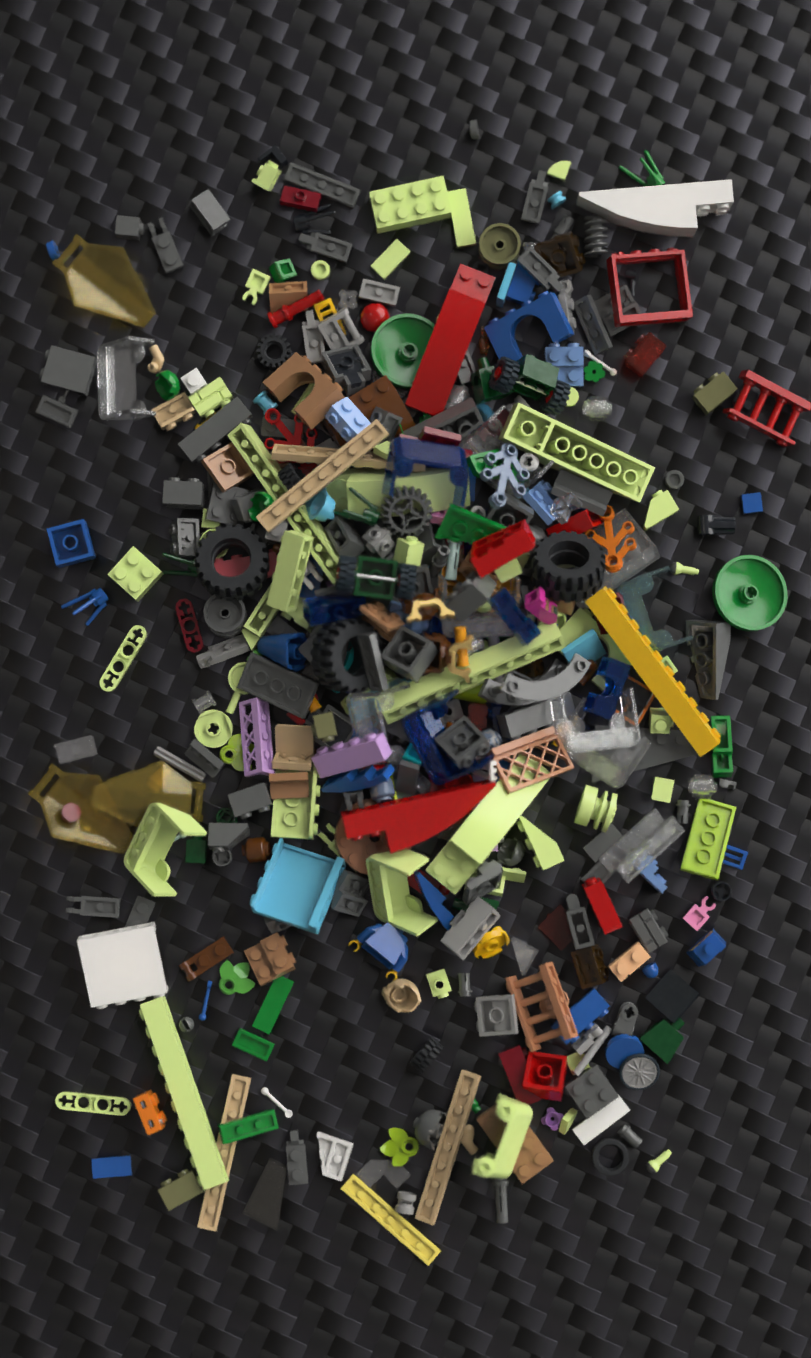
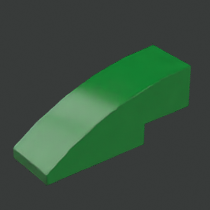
[711,716,733,778]

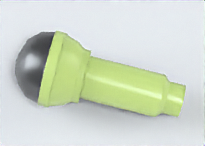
[670,562,699,575]
[646,1149,672,1173]

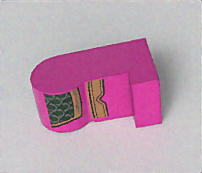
[525,587,558,624]

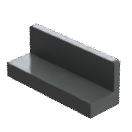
[551,469,613,517]

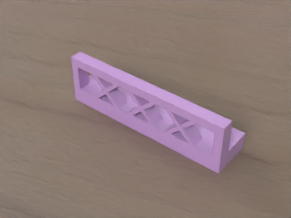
[239,697,275,777]

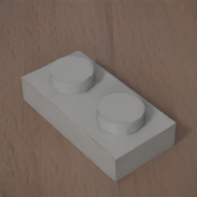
[359,279,400,307]

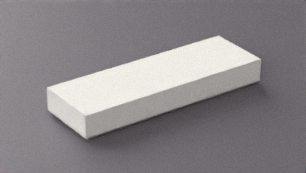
[572,1094,630,1145]

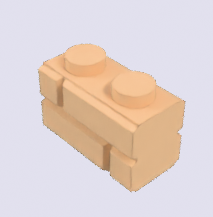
[608,941,650,982]

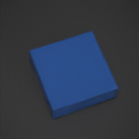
[741,492,763,514]

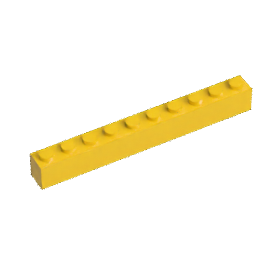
[585,586,721,757]

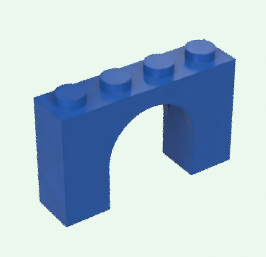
[484,291,575,361]

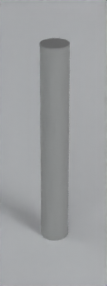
[572,1025,612,1077]

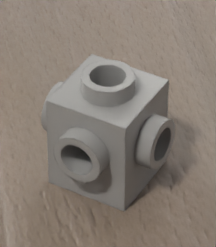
[363,524,396,558]

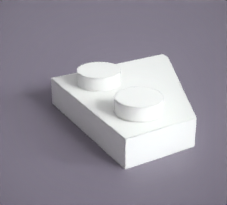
[317,1132,354,1181]

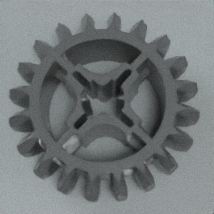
[380,485,433,537]

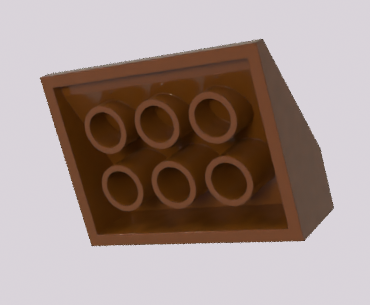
[321,375,416,468]

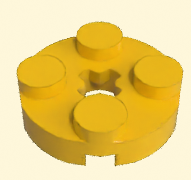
[472,926,510,959]

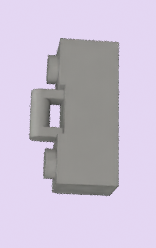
[440,896,500,960]

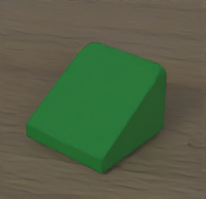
[269,258,297,283]

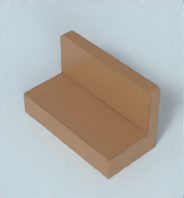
[269,281,308,313]
[269,772,309,799]

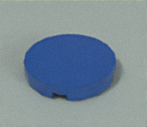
[605,1034,644,1069]

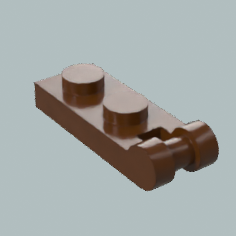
[179,936,234,982]

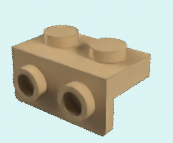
[152,392,196,431]

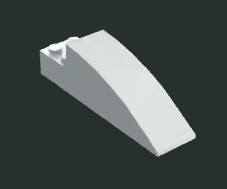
[577,179,734,237]

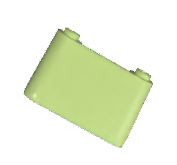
[471,1094,533,1179]

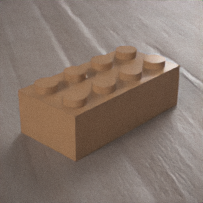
[476,1095,554,1184]

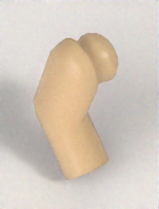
[461,1124,478,1155]

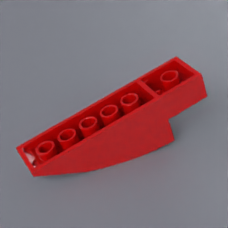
[405,263,496,416]
[341,779,496,853]

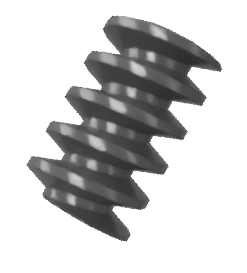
[584,216,608,258]

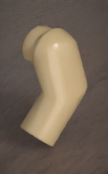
[148,344,164,373]

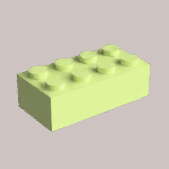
[369,176,452,234]

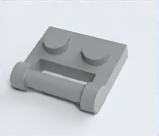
[317,307,365,350]

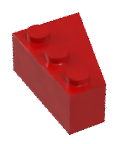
[470,519,535,578]

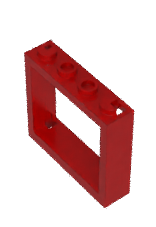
[606,247,693,327]

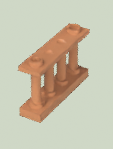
[505,962,579,1052]

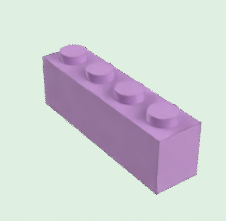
[311,732,392,778]

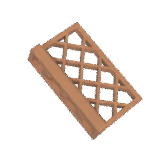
[486,724,575,794]

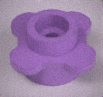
[541,1107,564,1131]

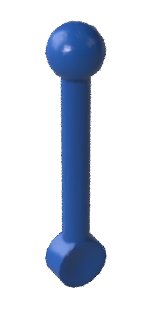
[199,981,212,1021]

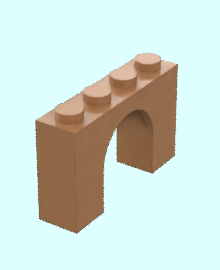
[263,352,345,430]

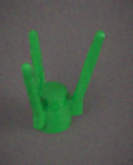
[619,150,666,187]

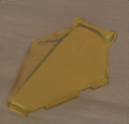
[52,234,156,328]
[91,760,206,828]
[28,763,133,854]

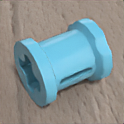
[253,390,278,415]

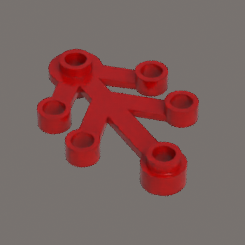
[264,408,318,470]

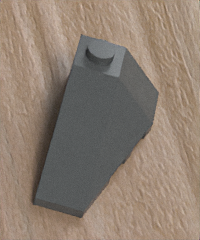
[686,620,731,700]

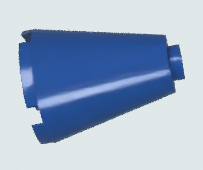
[257,632,308,671]

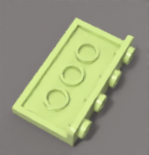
[271,763,321,840]

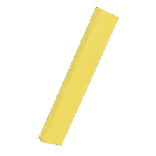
[340,1173,441,1266]

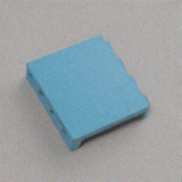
[250,837,346,934]

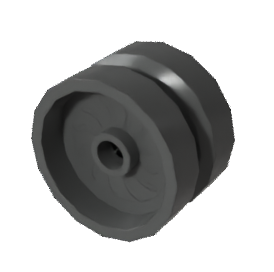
[203,594,248,638]

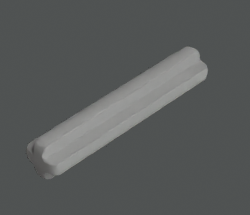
[153,746,206,782]

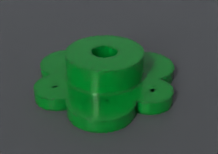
[584,361,605,383]

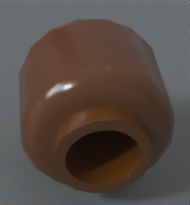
[242,837,271,862]

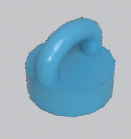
[476,403,493,423]

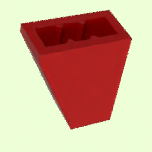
[546,509,604,537]
[582,877,623,934]

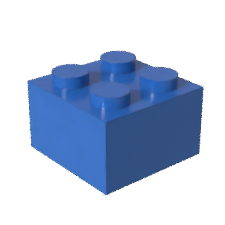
[47,519,96,568]

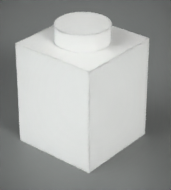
[181,368,207,395]

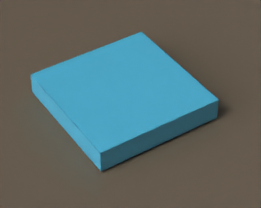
[496,262,516,308]
[561,629,606,663]

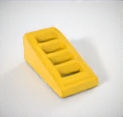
[313,298,347,335]

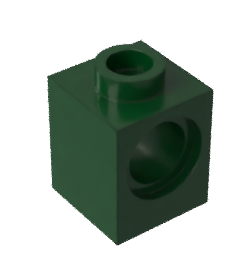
[185,836,207,863]

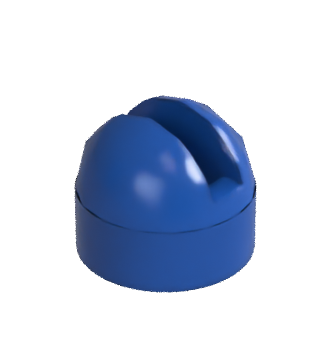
[642,962,659,978]

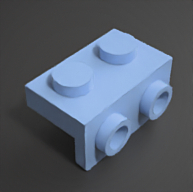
[325,397,371,442]

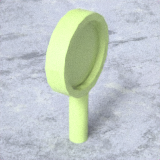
[226,662,249,714]

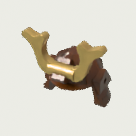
[397,588,455,623]
[421,631,474,683]

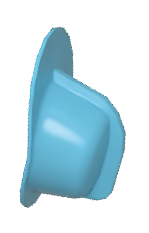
[306,488,336,521]

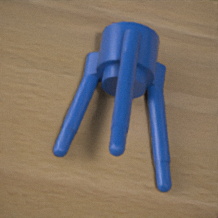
[61,588,109,626]

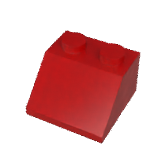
[523,1051,567,1101]

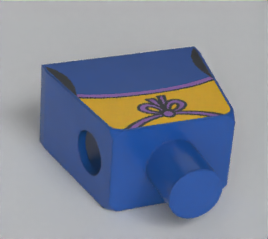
[686,928,726,967]

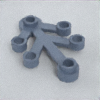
[480,442,530,509]

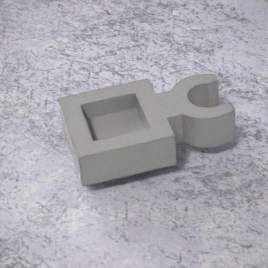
[570,1022,603,1055]

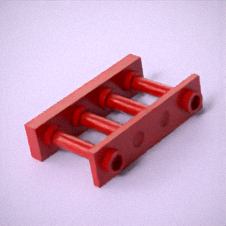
[723,370,811,447]

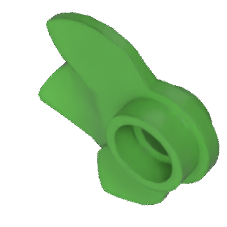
[219,960,255,995]

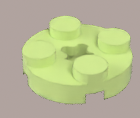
[194,710,233,748]

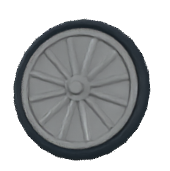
[619,1053,660,1090]

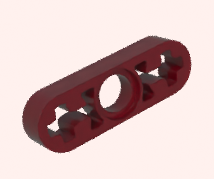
[175,599,204,653]

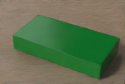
[232,1028,275,1062]

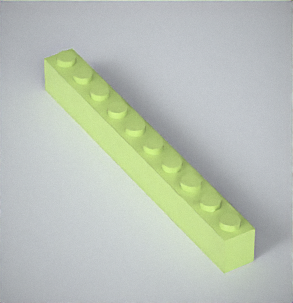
[227,423,339,585]
[376,622,566,724]
[139,996,229,1190]

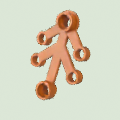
[585,505,637,573]

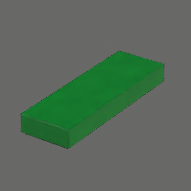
[252,976,295,1034]
[218,1109,279,1145]

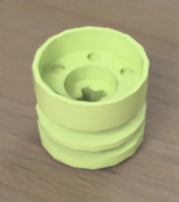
[574,785,617,833]

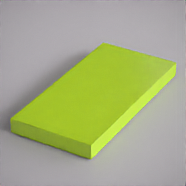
[680,796,736,881]

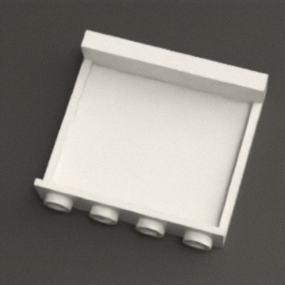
[77,921,168,1009]

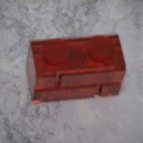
[624,332,667,378]
[467,702,488,731]

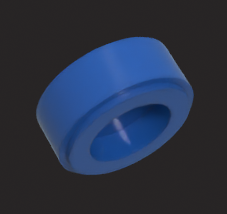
[46,240,60,261]

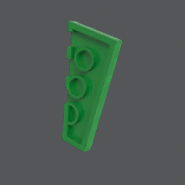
[435,503,506,545]

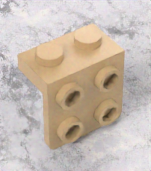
[272,724,314,772]

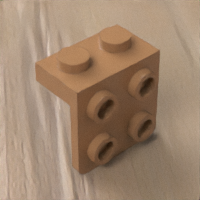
[359,601,405,642]

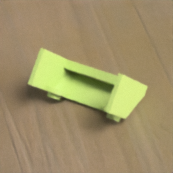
[124,803,207,896]
[366,848,438,937]

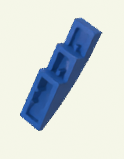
[320,764,395,792]
[413,870,454,930]

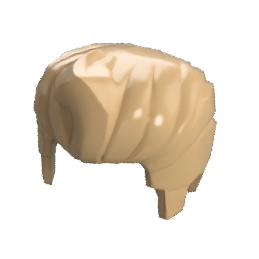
[382,979,421,1013]

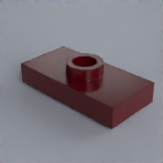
[280,186,321,212]

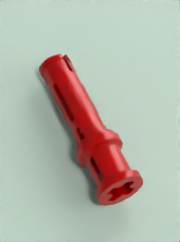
[267,289,324,328]

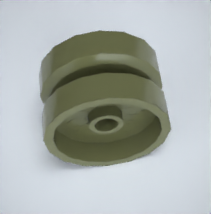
[478,223,521,270]

